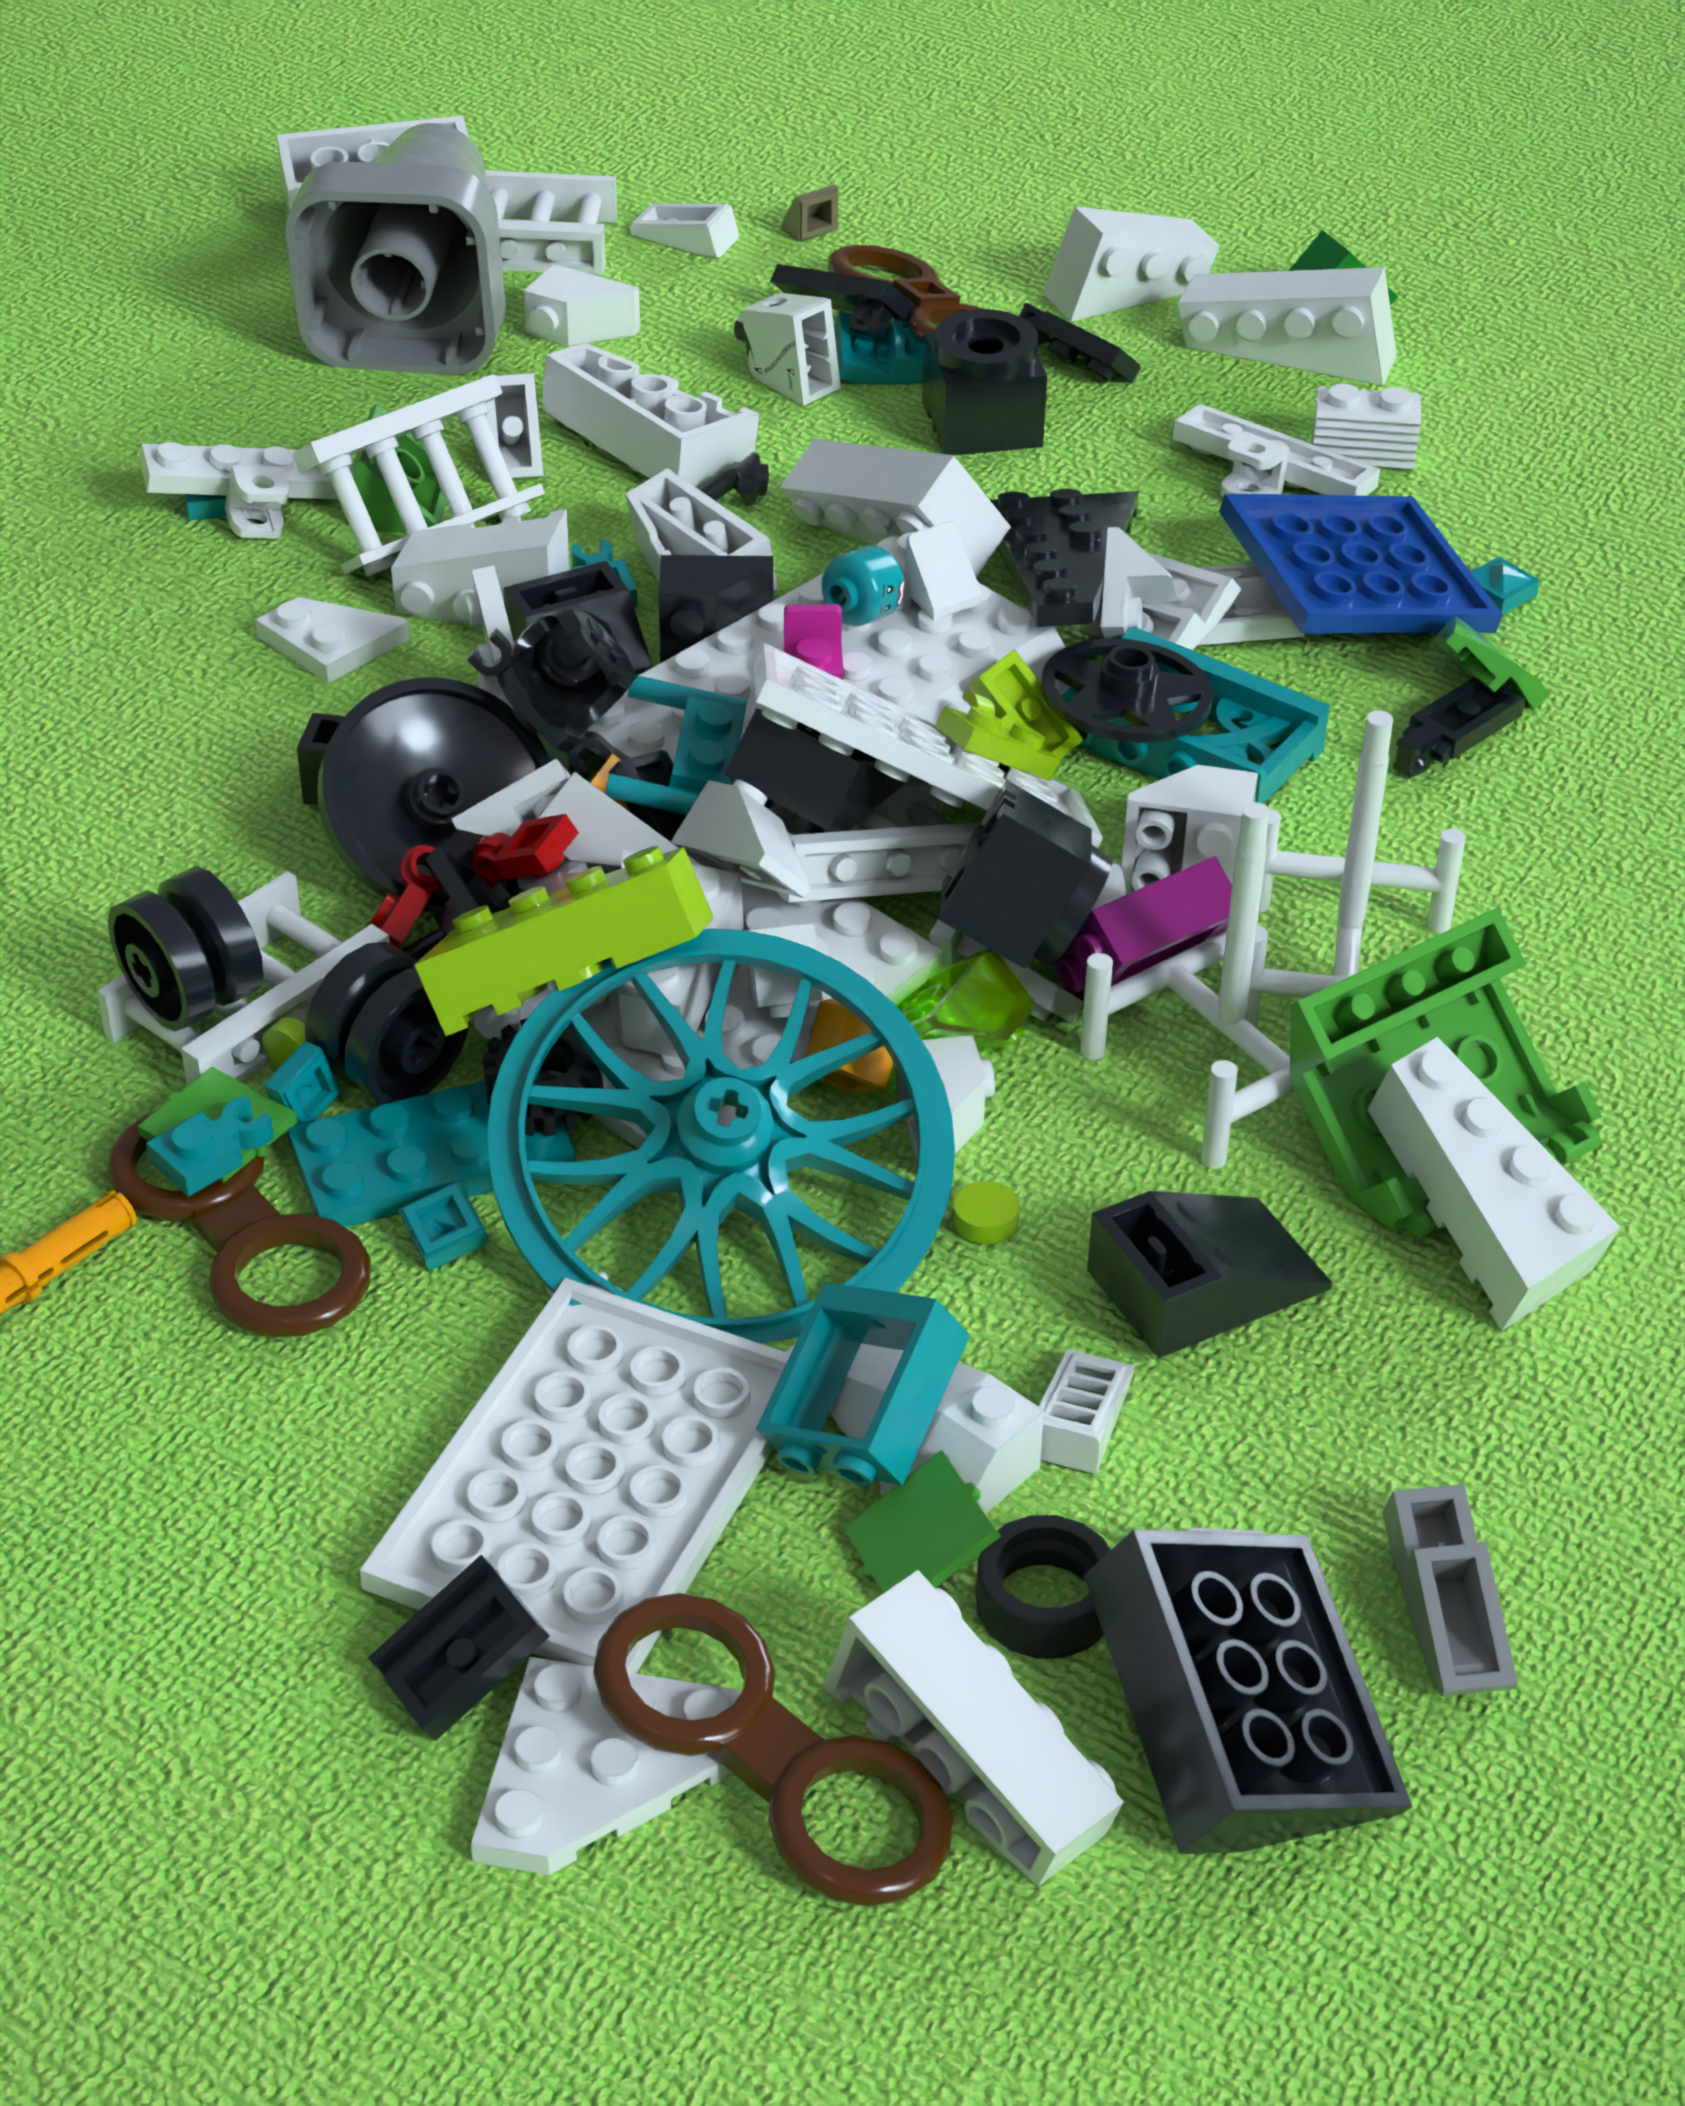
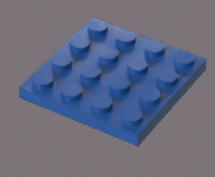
[1219,494,1503,636]

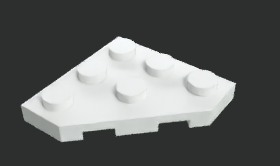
[471,1657,742,1875]

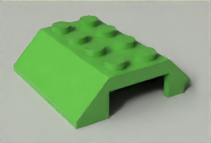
[1289,907,1602,1239]

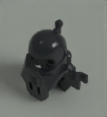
[467,609,637,779]

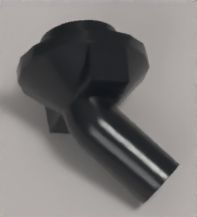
[698,452,769,506]

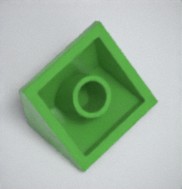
[353,404,447,533]

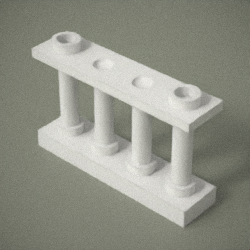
[485,170,617,275]
[293,374,545,577]
[767,781,979,903]
[97,871,390,1086]

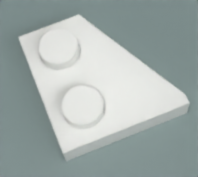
[255,597,410,684]

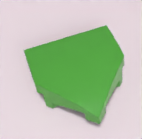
[1430,615,1550,710]

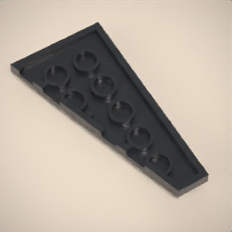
[990,489,1139,627]

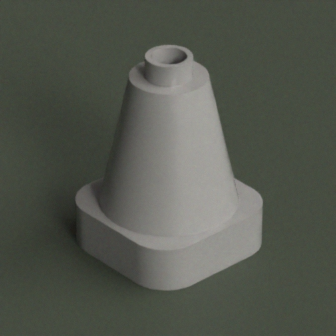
[285,123,506,375]

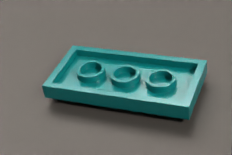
[287,1072,576,1227]

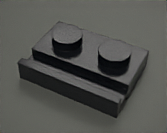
[368,1555,550,1741]

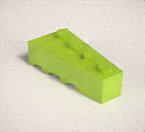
[414,846,714,1036]

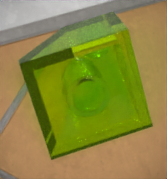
[896,948,1037,1053]

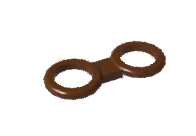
[828,245,983,344]
[107,1111,371,1338]
[593,1593,953,1907]

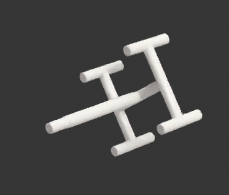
[1244,710,1466,1028]
[1080,802,1295,1169]

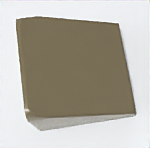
[782,185,839,242]

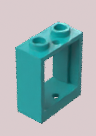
[755,1282,970,1487]

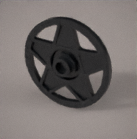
[1040,638,1213,742]

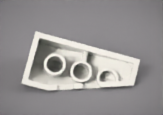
[786,1344,1044,1513]

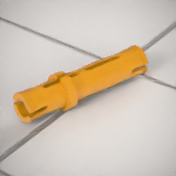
[0,1190,137,1315]

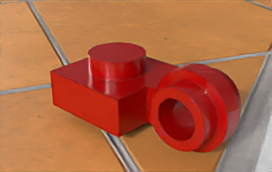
[472,814,579,884]
[369,845,443,948]

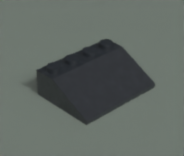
[1084,1529,1413,1854]

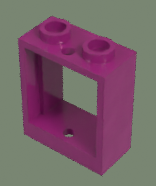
[1055,856,1232,1010]

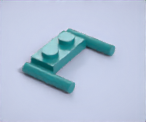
[605,675,747,815]

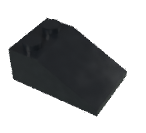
[724,708,911,833]

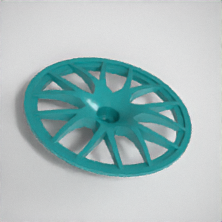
[487,928,955,1344]

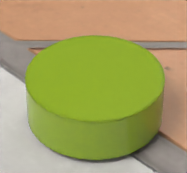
[262,1017,305,1070]
[952,1181,1020,1244]

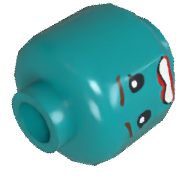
[821,545,905,627]

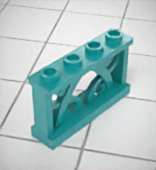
[1061,626,1330,804]

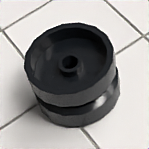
[107,866,264,1031]
[305,942,470,1104]

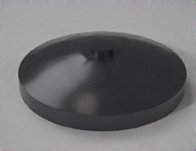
[318,677,551,913]

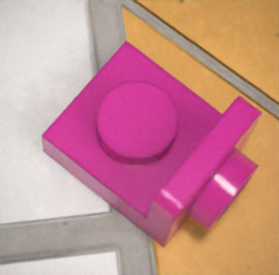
[783,604,844,680]

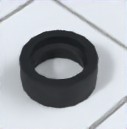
[976,1515,1111,1659]

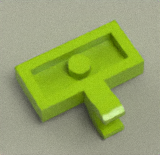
[967,649,1083,759]
[934,691,1061,781]

